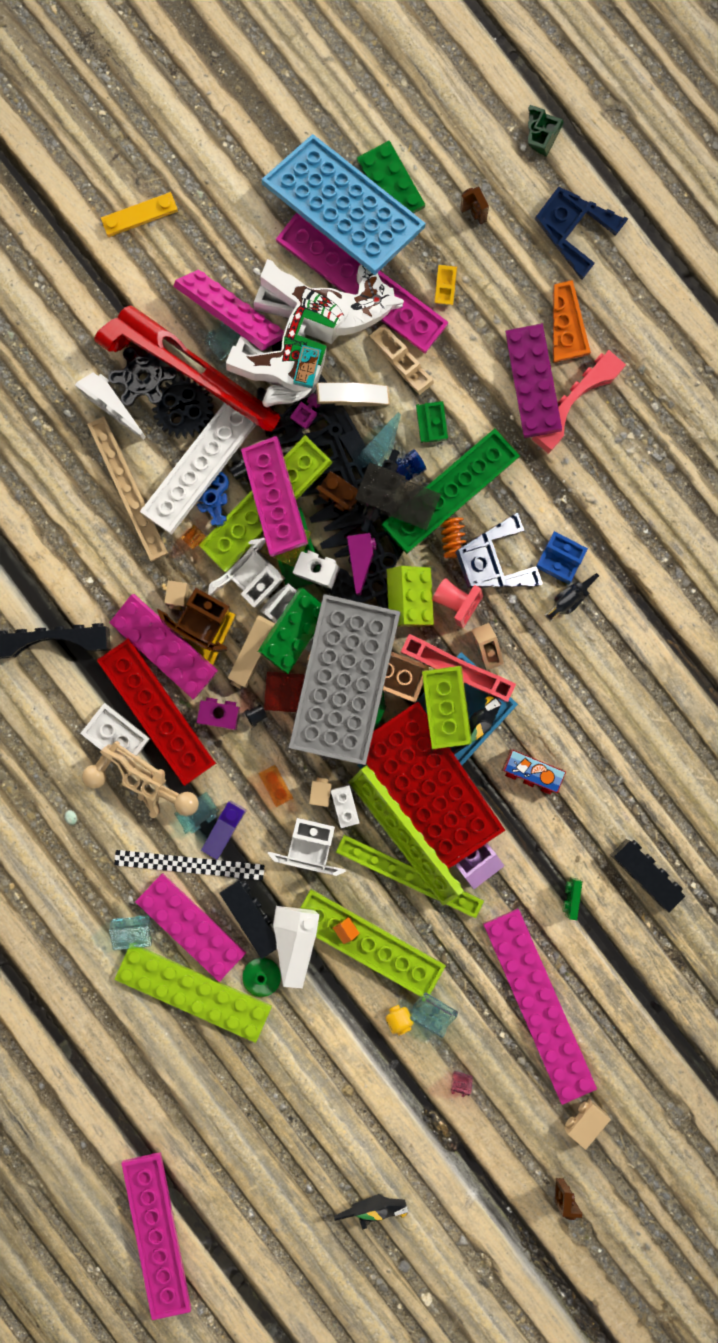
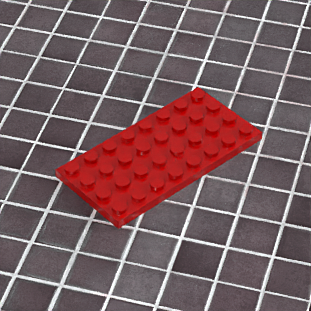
[366,701,506,869]

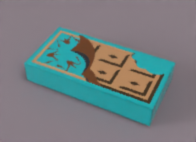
[293,345,321,388]

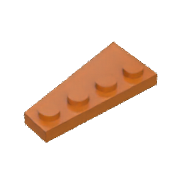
[553,280,591,363]

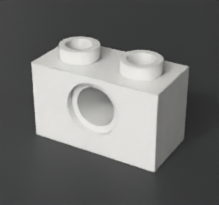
[293,551,340,589]
[331,784,360,828]

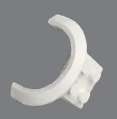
[208,538,285,608]
[268,818,346,876]

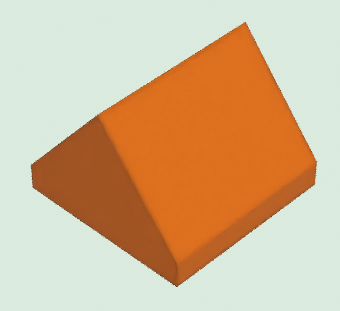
[333,917,359,944]

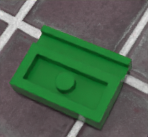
[416,401,448,443]
[562,877,583,921]

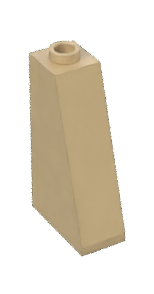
[228,615,275,689]

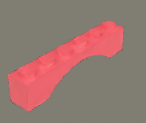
[532,350,626,454]
[400,634,516,702]

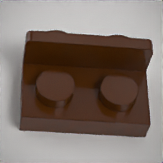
[460,186,489,225]
[316,471,362,512]
[554,1178,583,1220]

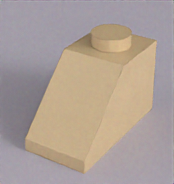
[471,623,504,671]

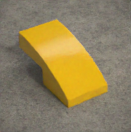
[434,265,457,305]

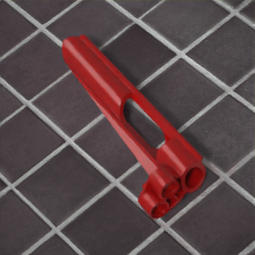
[94,306,280,431]

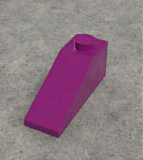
[347,533,376,597]

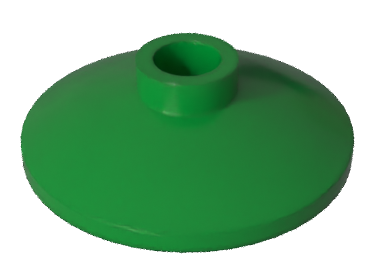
[242,958,281,997]

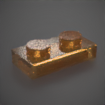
[258,764,293,807]

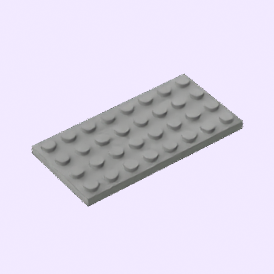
[289,594,400,765]

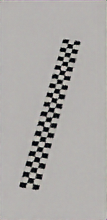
[114,850,265,880]

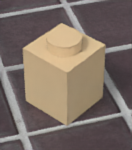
[164,580,190,610]
[309,777,332,807]

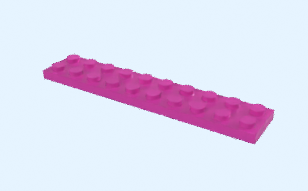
[276,212,449,354]
[483,908,597,1105]

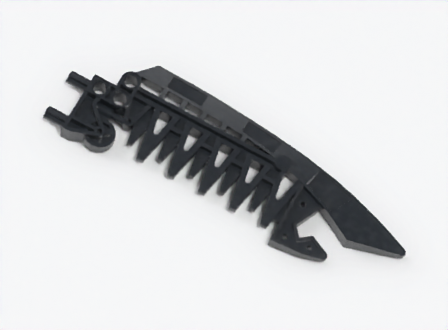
[257,339,404,609]

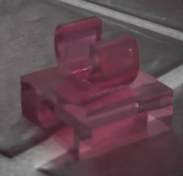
[451,1071,473,1097]

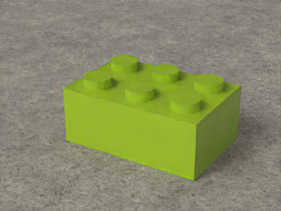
[387,566,434,627]

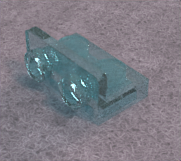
[203,321,241,360]
[174,792,219,834]
[109,916,152,950]
[410,992,458,1038]

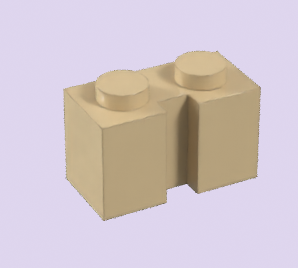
[565,1098,611,1150]

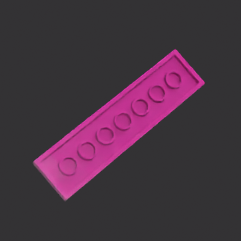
[121,1152,192,1320]

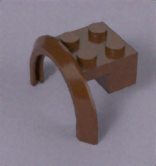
[157,588,230,652]

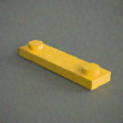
[101,192,178,237]

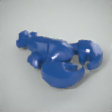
[197,472,229,527]

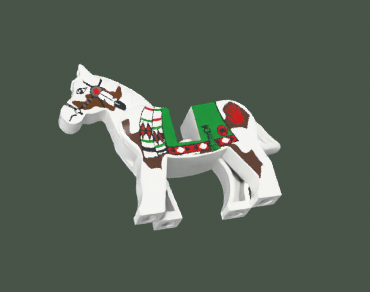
[226,259,404,407]

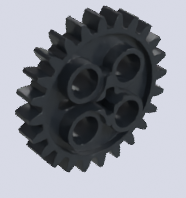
[152,377,214,439]

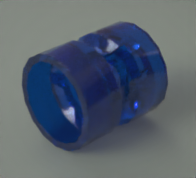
[395,449,427,484]

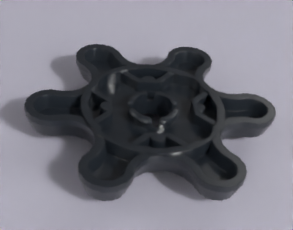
[108,347,177,406]

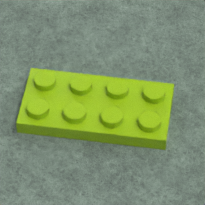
[422,666,472,749]

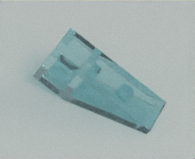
[358,412,401,473]

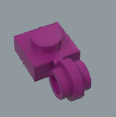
[290,393,321,430]

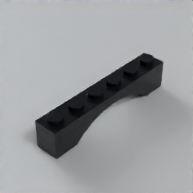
[0,623,111,659]

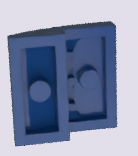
[536,531,588,585]

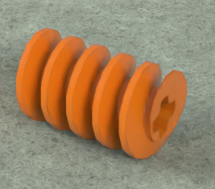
[440,517,466,559]

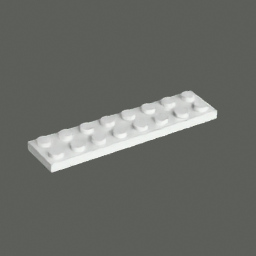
[140,403,256,535]

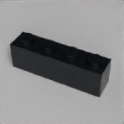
[610,839,685,913]
[219,878,277,959]

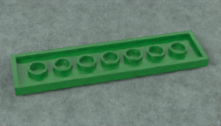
[382,428,520,554]

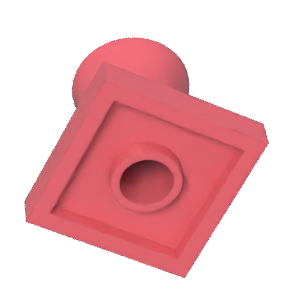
[433,578,483,629]

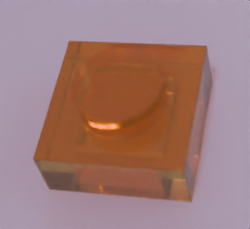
[181,525,206,550]

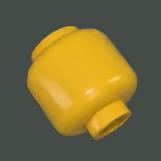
[385,1005,414,1036]

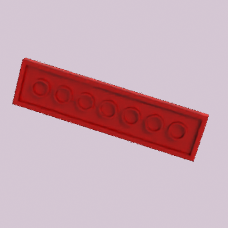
[97,638,217,786]

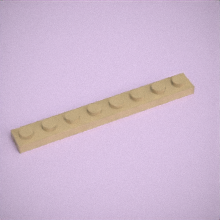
[87,416,169,562]

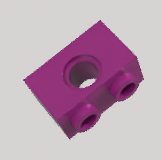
[197,697,240,730]

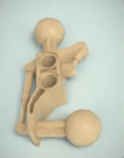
[82,741,199,818]

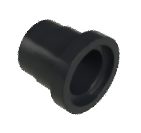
[230,457,248,480]
[244,705,267,728]

